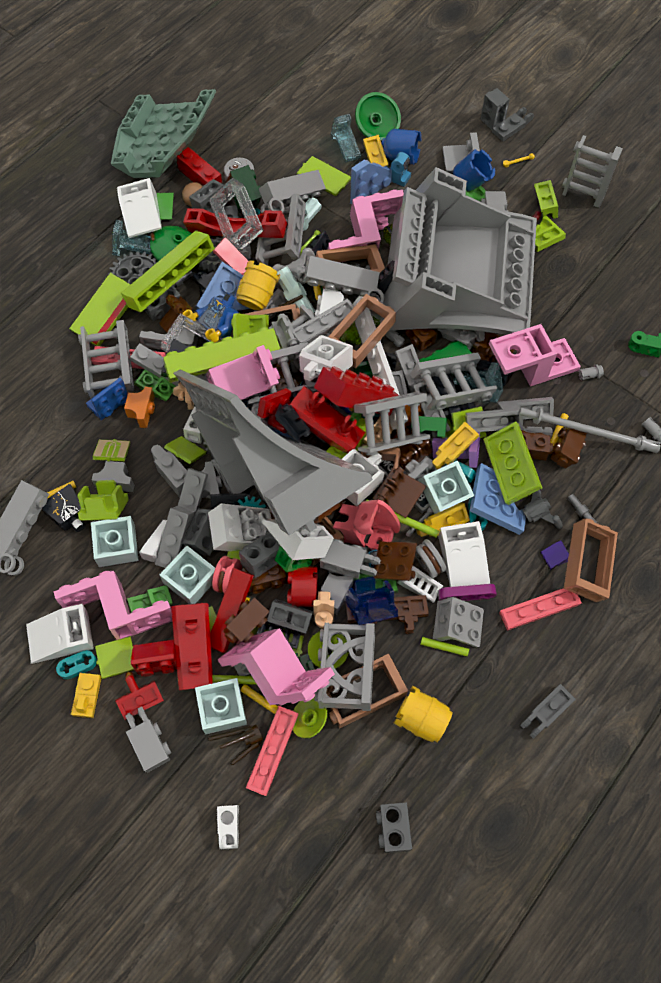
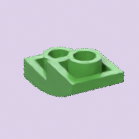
[134,369,176,401]

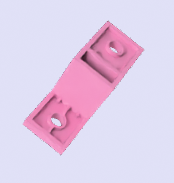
[328,190,404,262]
[489,324,581,386]
[206,345,280,400]
[54,571,172,640]
[218,628,335,706]

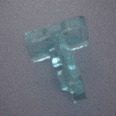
[331,114,361,163]
[112,220,153,256]
[453,363,503,403]

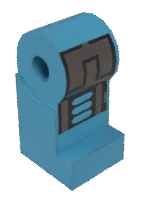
[391,152,411,187]

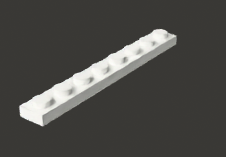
[353,296,408,429]

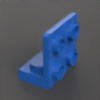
[86,378,128,420]

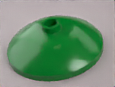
[355,92,401,141]
[150,226,192,261]

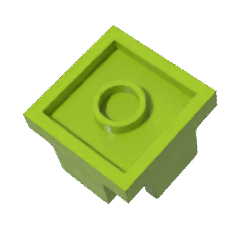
[78,480,129,520]

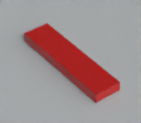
[210,568,254,653]

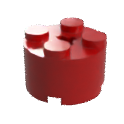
[287,567,318,607]

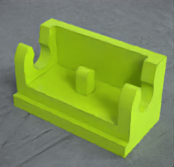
[534,180,558,219]

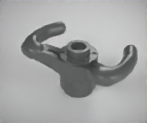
[522,490,563,530]

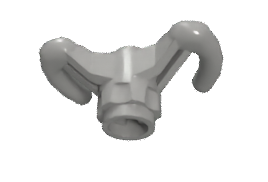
[272,248,315,290]

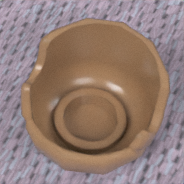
[182,182,203,207]

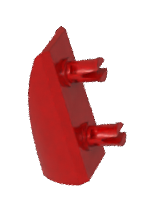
[290,385,366,453]
[171,603,213,690]

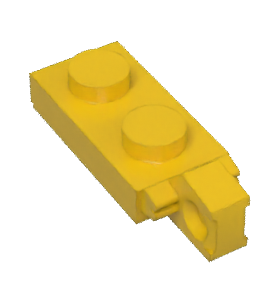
[432,422,479,470]
[416,502,470,537]

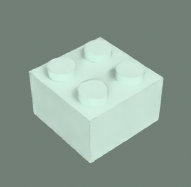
[418,461,474,514]
[91,516,139,567]
[160,546,215,604]
[195,678,247,734]

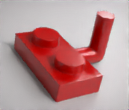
[257,388,292,433]
[116,672,164,720]

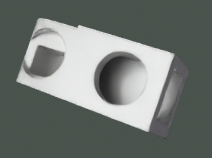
[183,407,203,444]
[217,805,239,849]

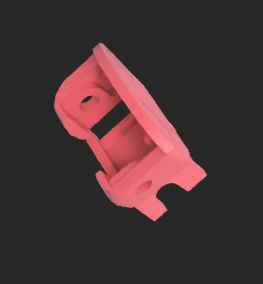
[333,499,401,551]

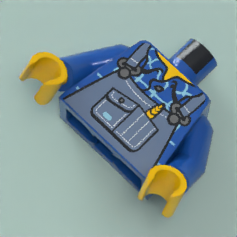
[183,292,239,342]

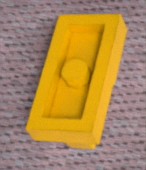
[363,135,388,167]
[71,673,102,718]

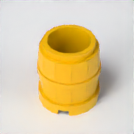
[236,261,281,311]
[393,685,453,742]

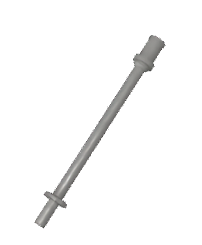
[518,407,661,453]

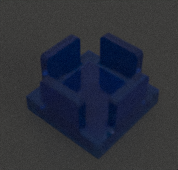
[346,576,398,625]

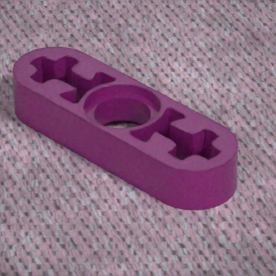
[438,584,497,601]

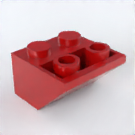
[131,640,177,677]

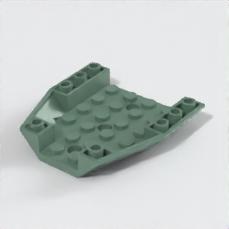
[111,89,216,178]

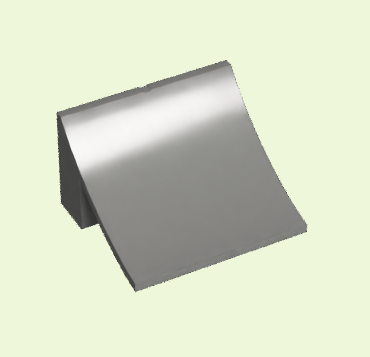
[380,167,537,335]
[173,369,373,535]

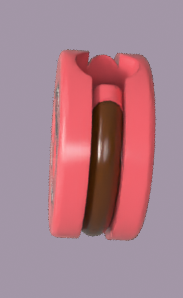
[212,556,243,594]

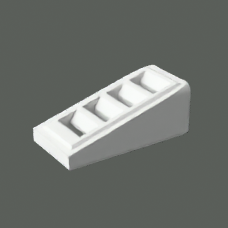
[139,520,167,562]
[397,566,443,603]

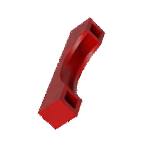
[183,208,288,238]

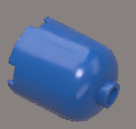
[382,129,422,165]
[453,149,495,191]

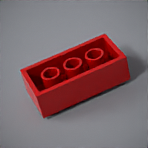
[314,366,398,416]

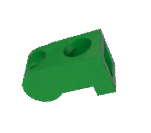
[628,331,661,358]
[411,416,447,438]
[275,545,312,572]

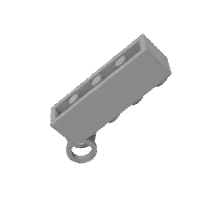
[259,170,326,213]
[303,256,384,311]
[0,480,49,576]

